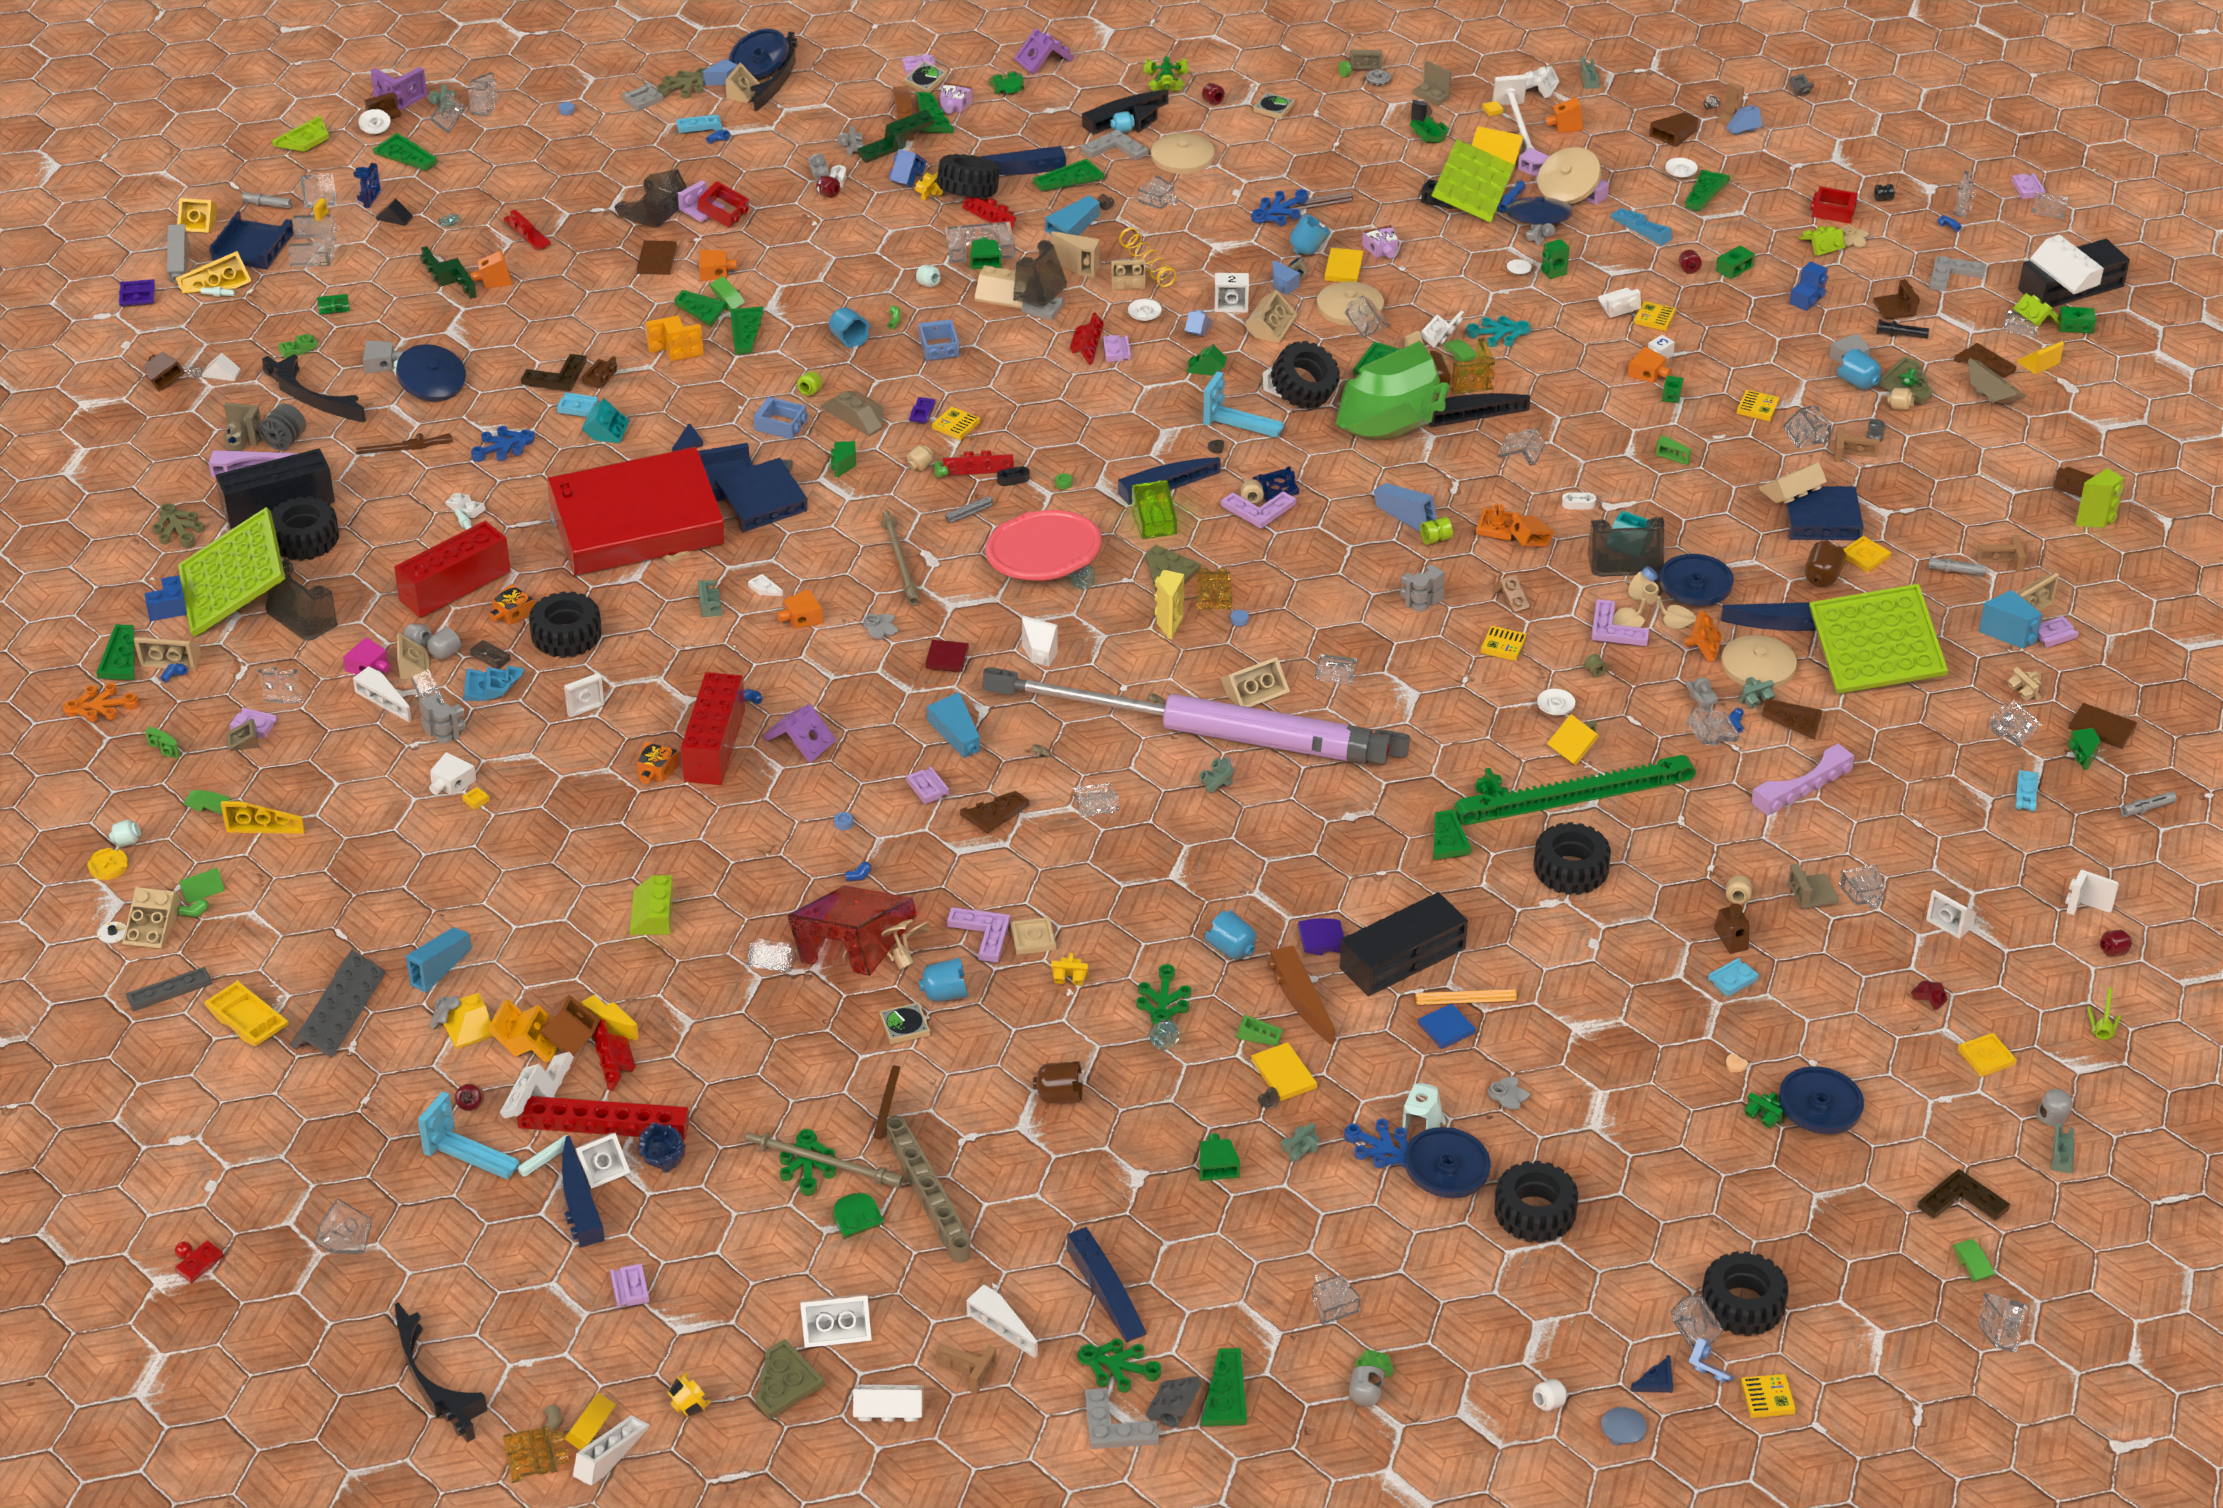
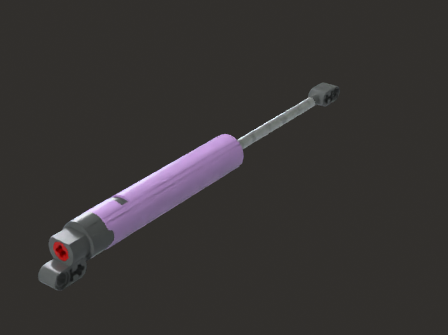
[982,667,1410,765]

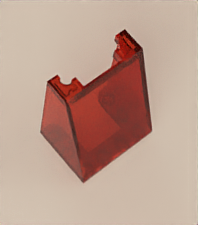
[787,885,917,976]

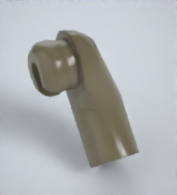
[541,1404,562,1437]

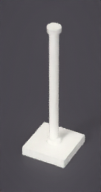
[1492,75,1534,151]

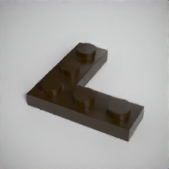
[521,354,587,391]
[1917,1169,2010,1221]

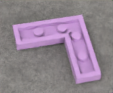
[1221,491,1296,529]
[1591,599,1649,646]
[947,907,1010,962]

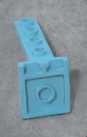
[1203,371,1284,437]
[418,1091,520,1180]

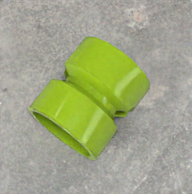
[1420,517,1453,545]

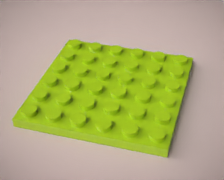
[178,507,285,637]
[1809,584,1948,694]

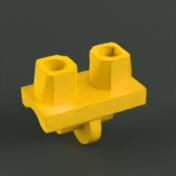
[915,172,944,201]
[1051,952,1089,986]

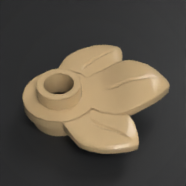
[1842,225,1869,248]

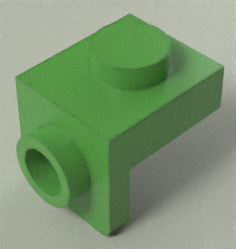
[1355,1349,1394,1377]

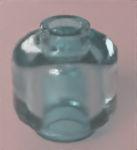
[1072,565,1096,590]
[1149,1019,1180,1050]

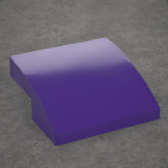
[119,279,155,306]
[1297,918,1344,956]

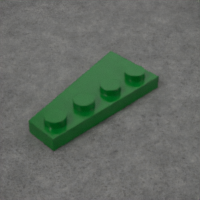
[1033,158,1104,191]
[730,306,764,354]
[1201,1348,1247,1426]

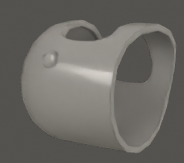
[427,627,461,660]
[2036,1089,2072,1127]
[1349,1366,1384,1407]

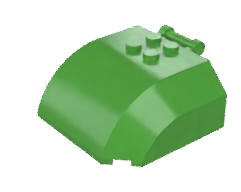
[1336,341,1449,440]

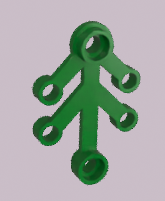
[1136,964,1191,1027]
[779,1129,836,1196]
[1077,1338,1162,1393]

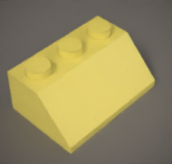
[1155,570,1184,639]

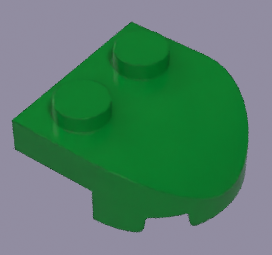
[988,71,1025,94]
[1409,116,1449,143]
[832,1193,884,1239]

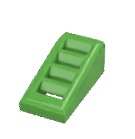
[1656,435,1691,465]
[1236,1015,1283,1046]

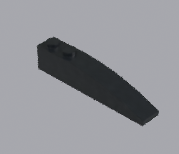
[1082,89,1169,135]
[1429,393,1530,427]

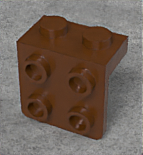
[1873,279,1920,319]
[2053,467,2094,497]

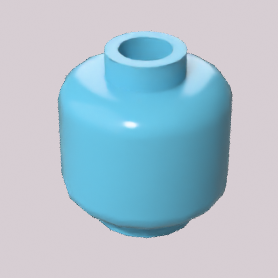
[1110,112,1135,133]

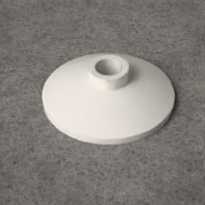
[358,109,391,134]
[1665,158,1698,177]
[1128,299,1162,321]
[1537,689,1575,715]

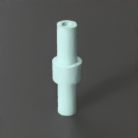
[201,287,235,297]
[455,509,472,530]

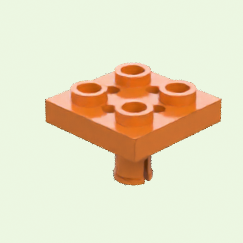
[1476,504,1515,541]
[1684,610,1722,662]

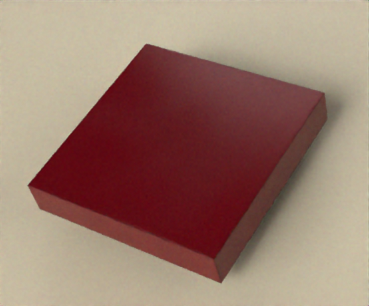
[925,639,969,672]

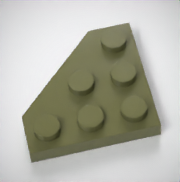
[1878,356,1932,405]
[1145,545,1201,592]
[756,1339,825,1419]

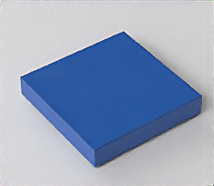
[1418,1003,1476,1049]

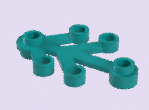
[1466,316,1531,348]

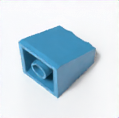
[1979,590,2042,649]

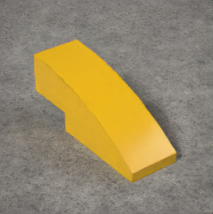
[581,994,639,1040]
[564,1392,616,1451]

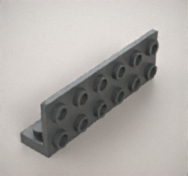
[289,949,385,1058]

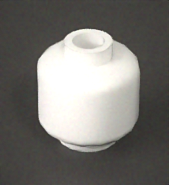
[1533,1379,1567,1411]

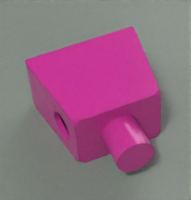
[343,637,391,675]

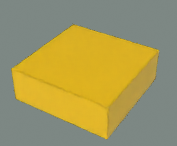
[1482,101,1504,117]
[313,198,328,221]
[462,787,490,810]

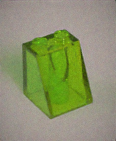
[1132,480,1177,539]

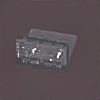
[1497,428,1546,466]

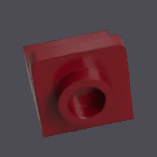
[1911,981,1948,1010]

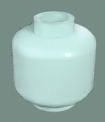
[916,264,941,288]
[109,819,141,848]

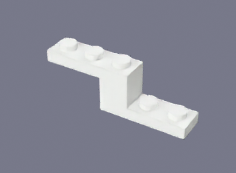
[500,1052,574,1119]

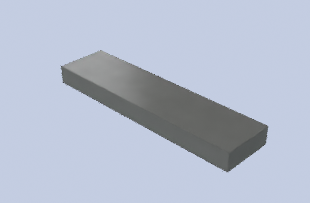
[126,967,212,1012]

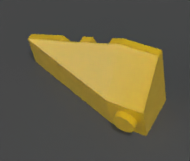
[176,251,252,294]
[221,801,305,834]

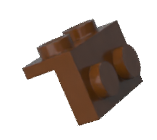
[364,92,402,119]
[582,356,618,388]

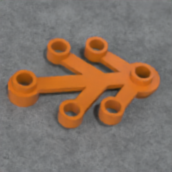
[63,683,139,722]

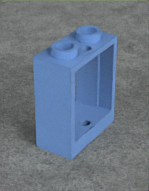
[918,319,959,361]
[753,397,808,439]

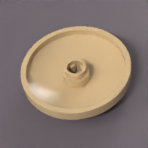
[1151,133,1215,174]
[1537,147,1602,204]
[1317,282,1384,326]
[1721,635,1797,689]

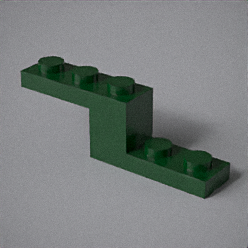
[857,109,935,163]
[420,246,476,299]

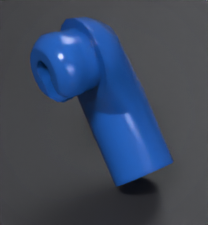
[706,129,730,144]
[1937,215,1962,232]
[160,663,188,683]
[744,689,763,704]
[1728,707,1744,733]
[845,862,871,881]

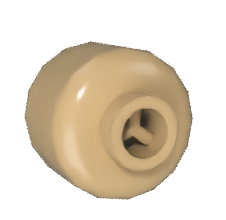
[1888,388,1915,410]
[907,445,933,471]
[1240,479,1264,505]
[1726,875,1752,905]

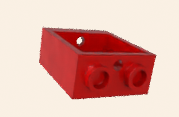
[697,181,749,228]
[1810,186,1858,224]

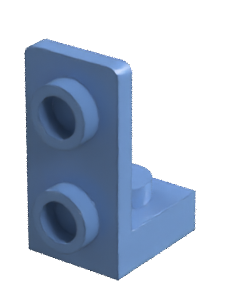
[1689,1337,1735,1383]

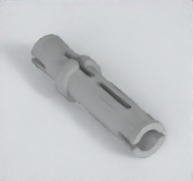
[242,192,292,209]
[1928,557,1985,576]
[2120,791,2177,817]

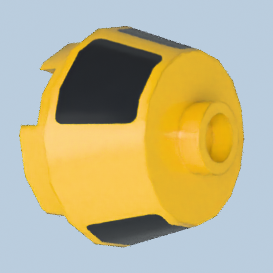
[667,1372,711,1418]

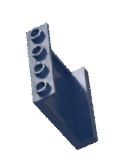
[209,211,294,270]
[698,443,753,501]
[715,457,808,533]
[1786,486,1864,541]

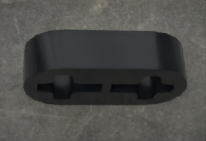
[997,466,1030,486]

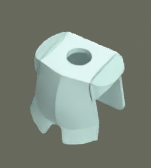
[1402,1083,1446,1130]

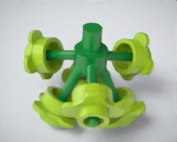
[1144,56,1188,92]

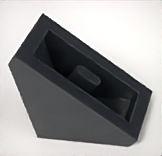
[1411,100,1433,121]
[1133,105,1158,133]
[376,198,413,226]

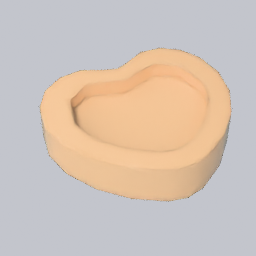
[1726,1054,1748,1072]

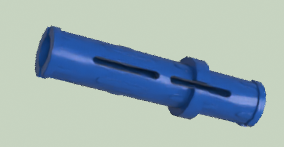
[1498,180,1526,212]

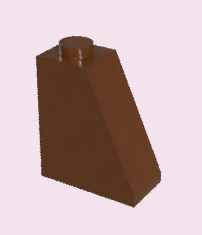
[1649,112,1698,147]

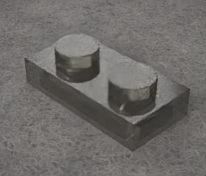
[470,640,511,669]

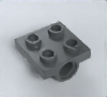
[1146,1376,1202,1428]

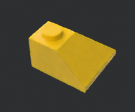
[442,992,494,1049]

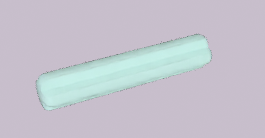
[518,1135,568,1177]

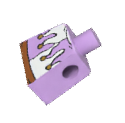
[940,82,973,114]
[1362,225,1398,258]

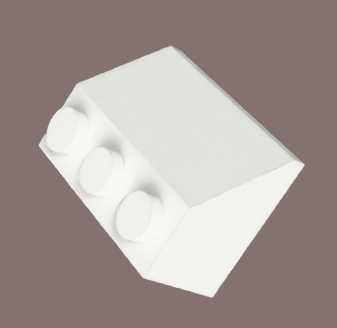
[800,1294,871,1348]
[853,1384,924,1422]

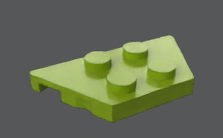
[272,116,329,152]

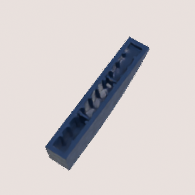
[980,146,1066,175]
[1118,457,1221,505]
[1721,602,1816,631]
[562,1135,605,1248]
[1067,1227,1146,1343]

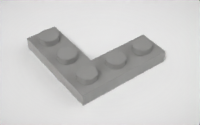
[1081,130,1148,160]
[1929,256,1986,292]
[1085,1388,1159,1449]

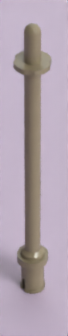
[881,510,920,606]
[745,1132,904,1189]

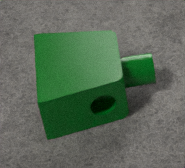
[970,237,1002,269]
[1199,1133,1240,1181]

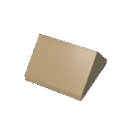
[725,63,760,103]
[397,633,430,679]

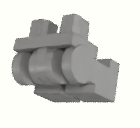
[1400,564,1445,612]
[419,693,466,744]

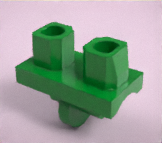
[317,293,350,314]
[1474,768,1509,797]
[1745,1092,1784,1129]

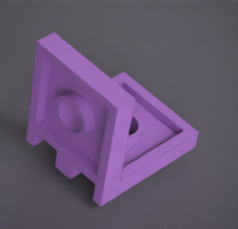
[1014,28,1074,75]
[370,67,427,110]
[762,703,836,762]

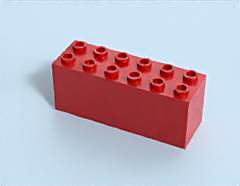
[394,520,511,618]
[681,672,745,786]

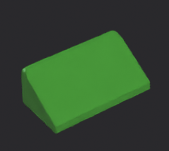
[179,868,224,904]

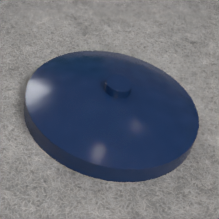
[729,28,789,79]
[1507,196,1573,224]
[396,344,466,401]
[1660,554,1734,606]
[1778,1066,1864,1134]
[1404,1127,1491,1198]

